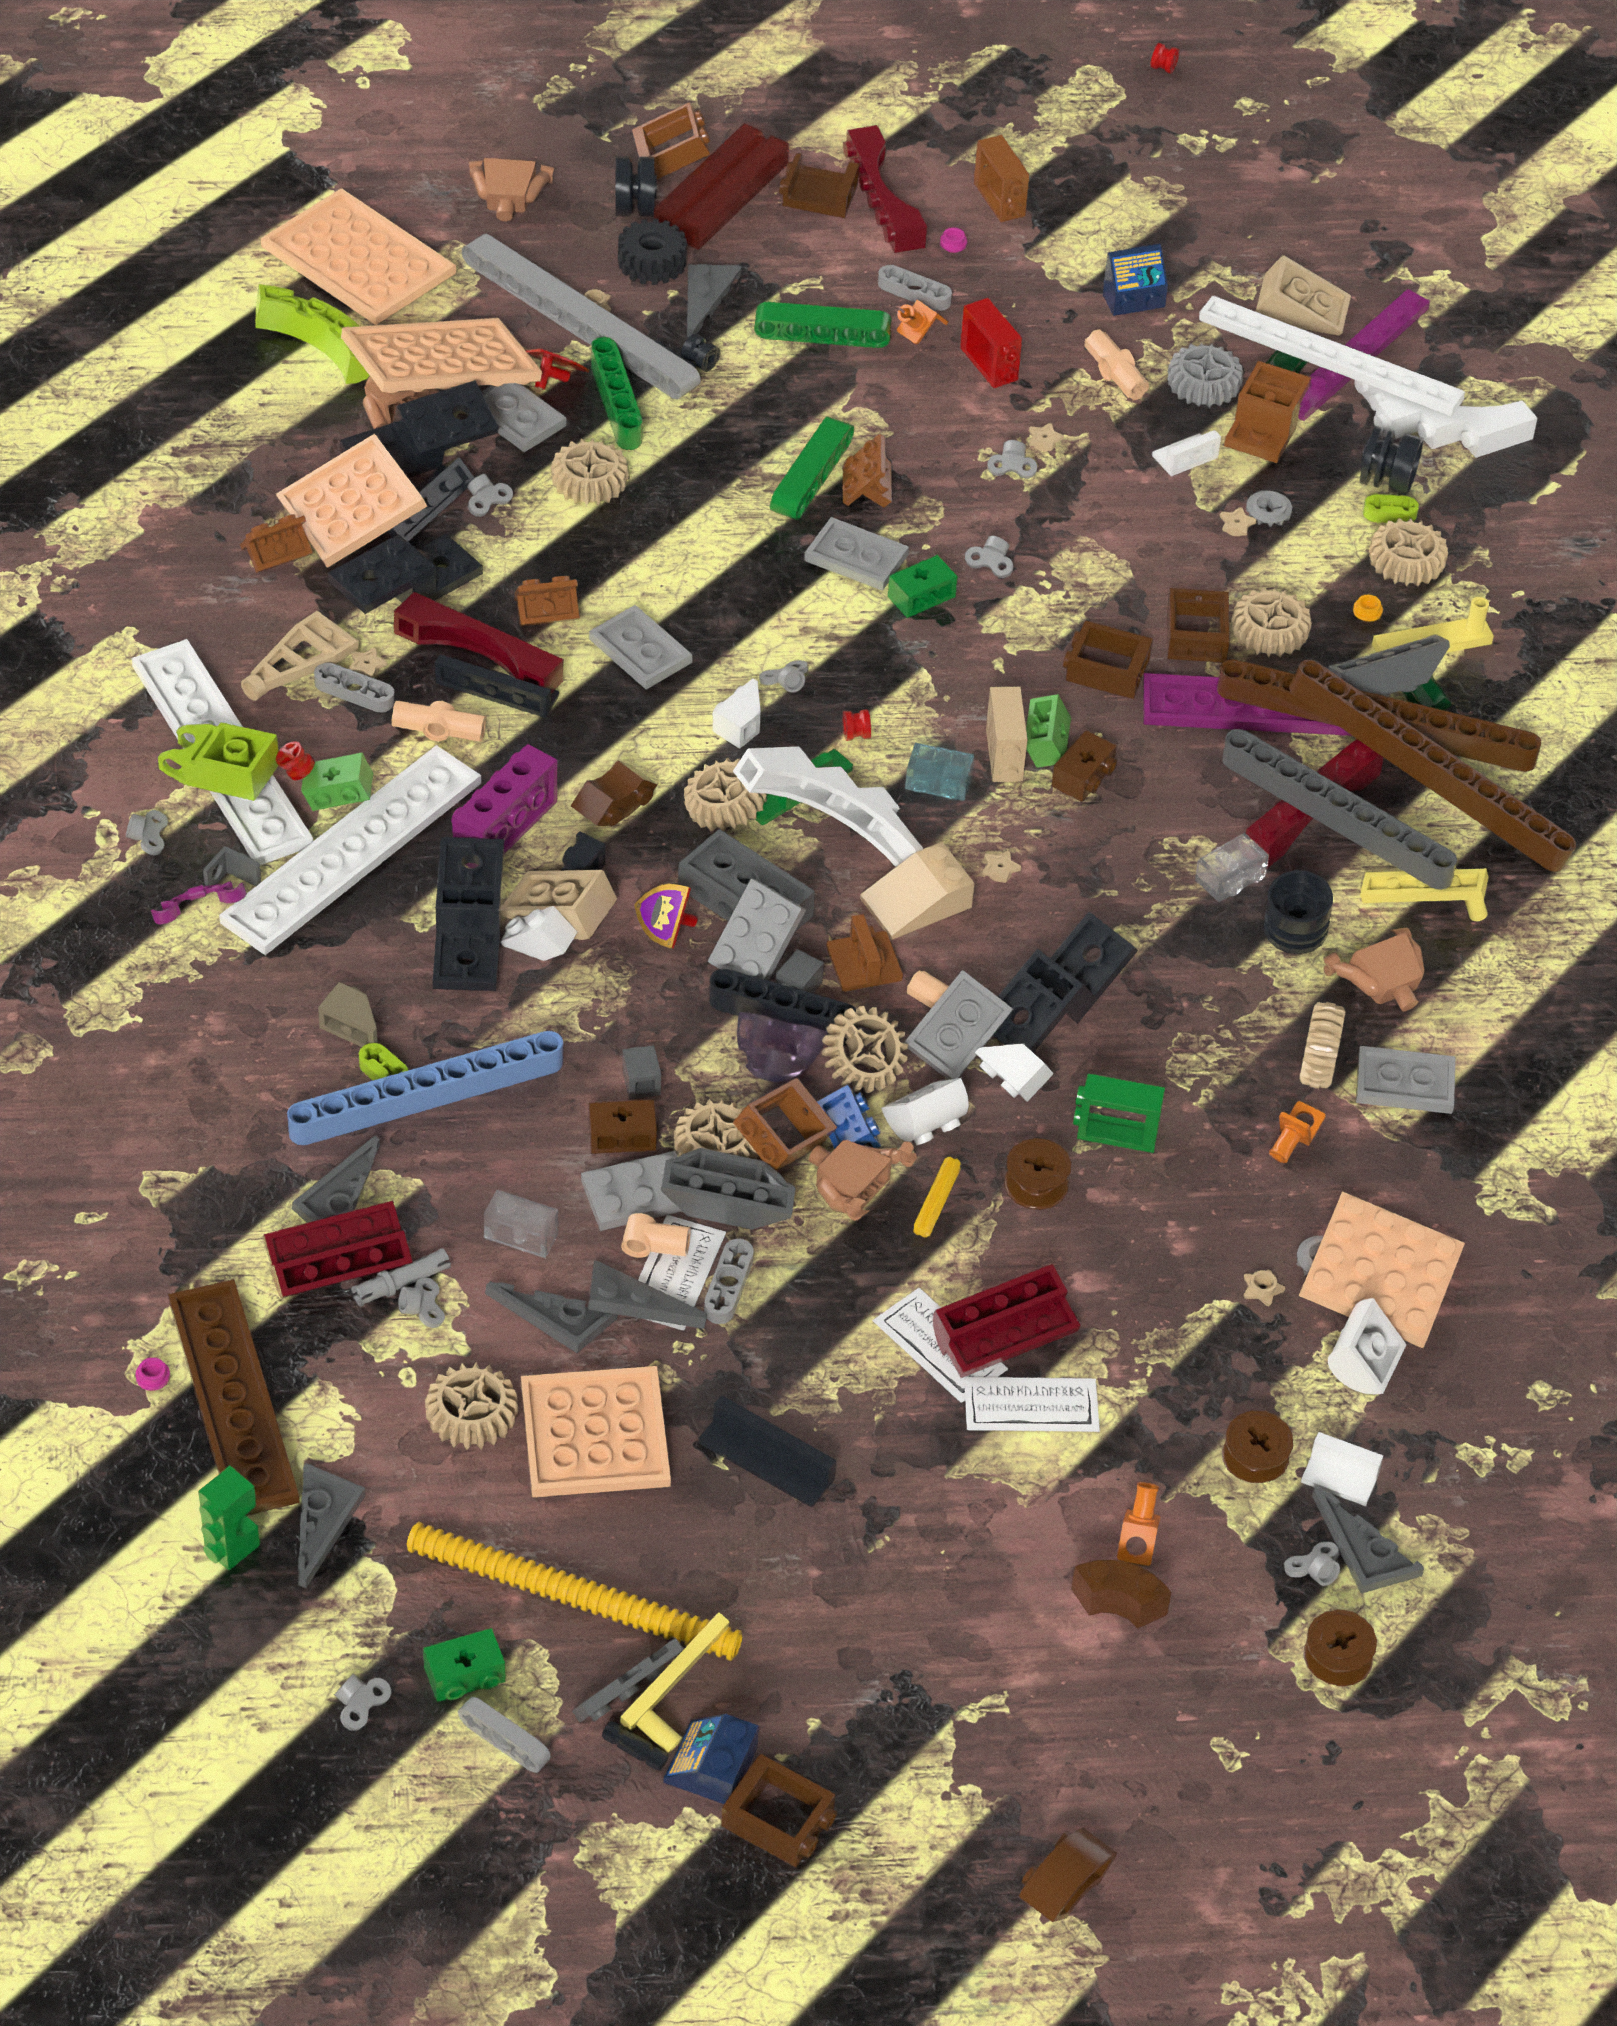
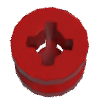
[1150,43,1179,74]
[842,709,871,741]
[275,741,315,781]

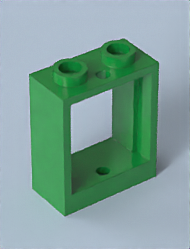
[1073,1074,1165,1153]

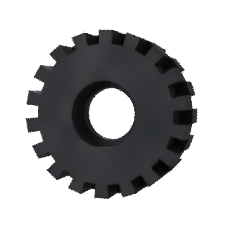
[618,219,687,285]

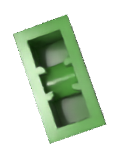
[1026,694,1071,768]
[301,753,373,811]

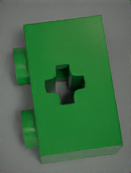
[888,555,957,618]
[423,1628,506,1702]

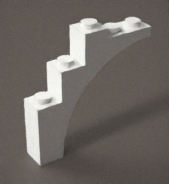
[1355,380,1537,458]
[733,747,923,867]

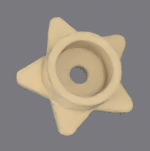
[584,289,611,312]
[1028,423,1064,451]
[1220,507,1256,536]
[349,648,388,678]
[982,851,1021,883]
[1244,1270,1285,1306]

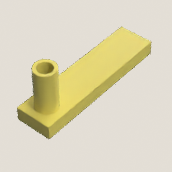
[1372,597,1494,653]
[1360,868,1489,921]
[620,1612,729,1754]

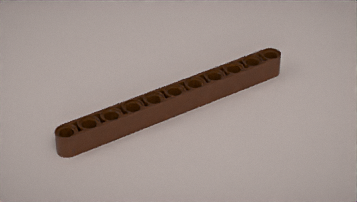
[1217,659,1541,772]
[1289,660,1576,872]

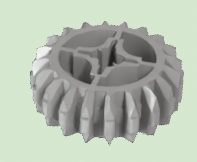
[1167,343,1243,408]

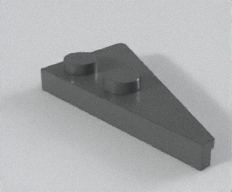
[687,264,741,337]
[291,1136,380,1223]
[588,1261,707,1329]
[485,1281,618,1353]
[298,1463,366,1588]
[1312,1487,1424,1594]

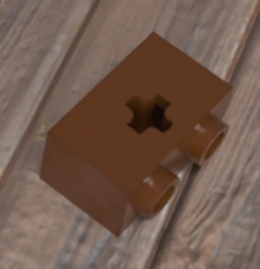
[1051,730,1117,802]
[589,1100,657,1154]

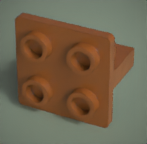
[842,434,892,508]
[240,514,313,574]
[514,576,580,626]
[826,914,903,992]

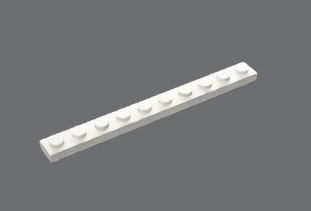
[1199,296,1465,416]

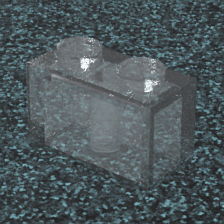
[1195,833,1269,902]
[484,1190,558,1258]

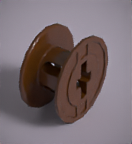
[1004,1138,1072,1210]
[1222,1410,1293,1483]
[1303,1609,1377,1687]

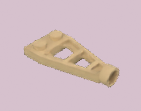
[241,611,358,701]

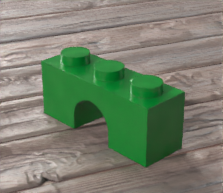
[198,1466,260,1571]

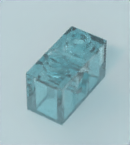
[905,743,974,801]

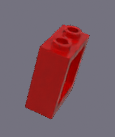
[960,298,1022,388]

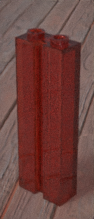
[654,123,789,250]

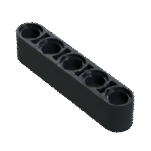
[709,969,858,1046]

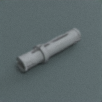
[352,1248,451,1306]

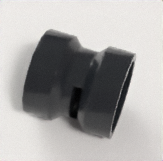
[681,334,721,372]

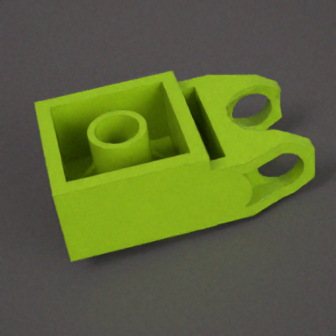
[158,722,279,801]

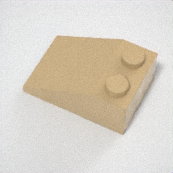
[1256,255,1351,336]
[860,842,974,940]
[501,870,617,940]

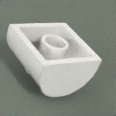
[881,1078,969,1145]
[1328,1298,1406,1395]

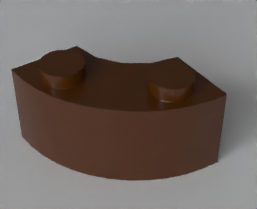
[571,760,658,826]
[1071,1560,1172,1629]
[1018,1827,1118,1923]

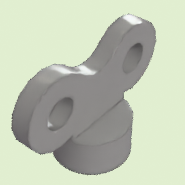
[987,440,1037,479]
[467,474,513,517]
[965,536,1013,578]
[759,660,808,693]
[126,810,168,855]
[398,1277,445,1328]
[1284,1542,1340,1586]
[334,1673,391,1731]

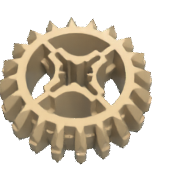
[551,439,629,506]
[1369,518,1448,587]
[1231,587,1312,658]
[684,758,767,831]
[1300,1002,1345,1089]
[822,1006,908,1093]
[674,1098,759,1160]
[425,1362,518,1450]

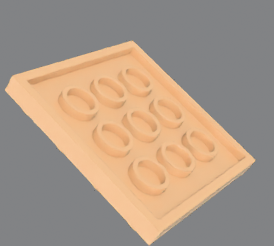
[276,434,427,568]
[1299,1191,1465,1348]
[521,1366,671,1497]

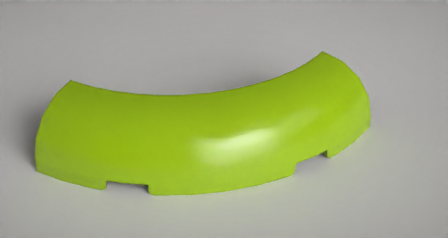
[255,284,370,384]

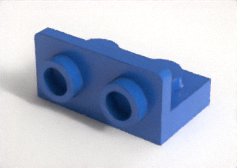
[817,1085,881,1149]

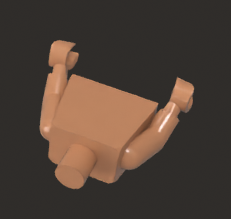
[469,158,554,221]
[363,376,440,429]
[1324,928,1424,1011]
[809,1140,917,1221]

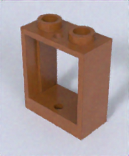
[632,102,711,179]
[974,135,1029,222]
[732,1078,837,1171]

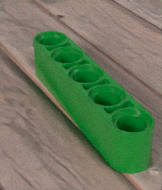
[754,302,892,348]
[591,337,642,450]
[770,416,855,520]

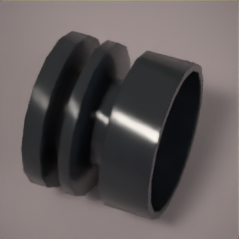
[1360,426,1424,496]
[1263,870,1333,954]

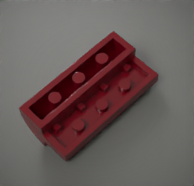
[263,1201,413,1298]
[933,1264,1081,1378]

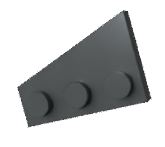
[572,1638,684,1723]

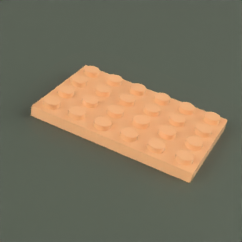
[261,188,456,325]
[341,318,542,394]

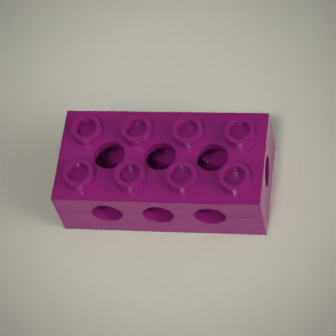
[451,744,557,868]

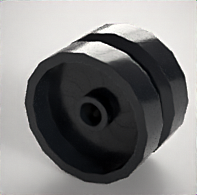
[615,156,657,217]

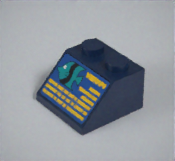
[1103,244,1168,316]
[663,1714,759,1804]

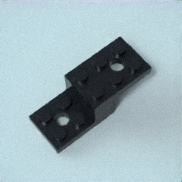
[339,380,499,478]
[328,534,483,614]
[432,837,504,991]
[993,912,1138,1053]

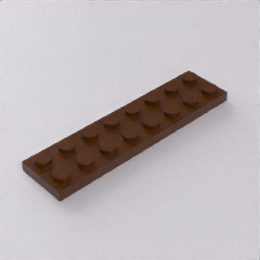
[168,1279,300,1516]

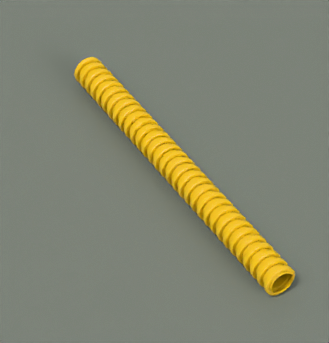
[407,1522,742,1661]

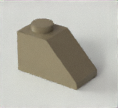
[318,982,377,1047]

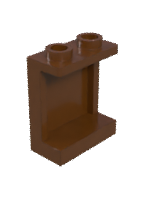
[779,153,859,218]

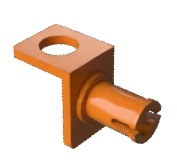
[897,300,948,345]
[1269,1101,1326,1163]
[1117,1482,1160,1566]

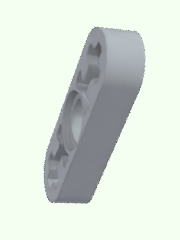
[878,265,952,311]
[314,663,395,712]
[704,1239,754,1324]
[458,1697,551,1773]

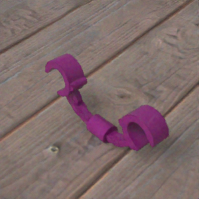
[151,881,247,924]

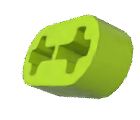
[1363,494,1419,523]
[359,1043,409,1081]

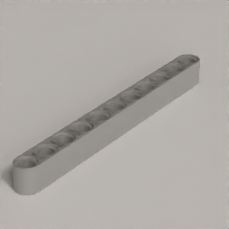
[462,234,701,400]

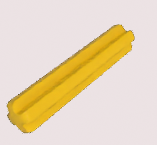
[913,1157,961,1238]

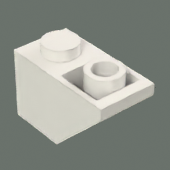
[712,679,761,749]
[500,906,577,961]
[975,1044,1054,1102]

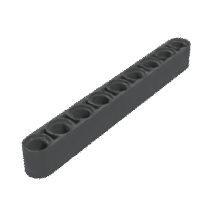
[1222,729,1457,890]

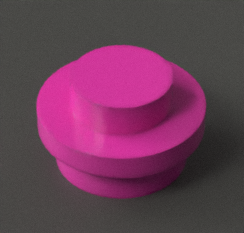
[940,228,967,253]
[135,1357,170,1391]

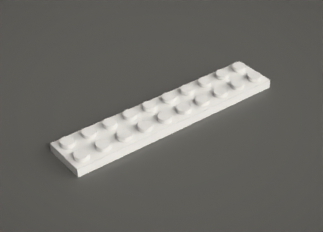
[132,639,313,865]
[219,745,481,955]

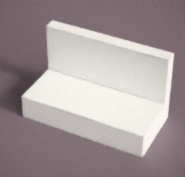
[1152,430,1221,476]
[1301,1432,1383,1506]

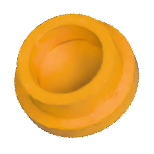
[1353,595,1383,622]

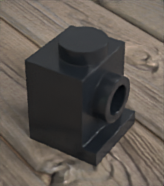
[561,831,606,871]

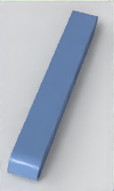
[287,1031,563,1145]

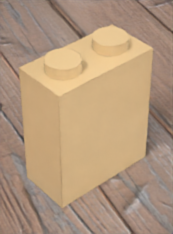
[986,687,1027,782]

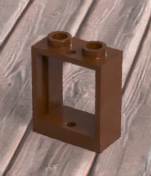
[1167,588,1230,663]
[1063,620,1153,699]
[721,1753,837,1867]

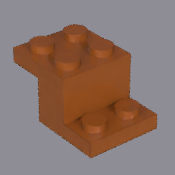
[1224,361,1311,463]

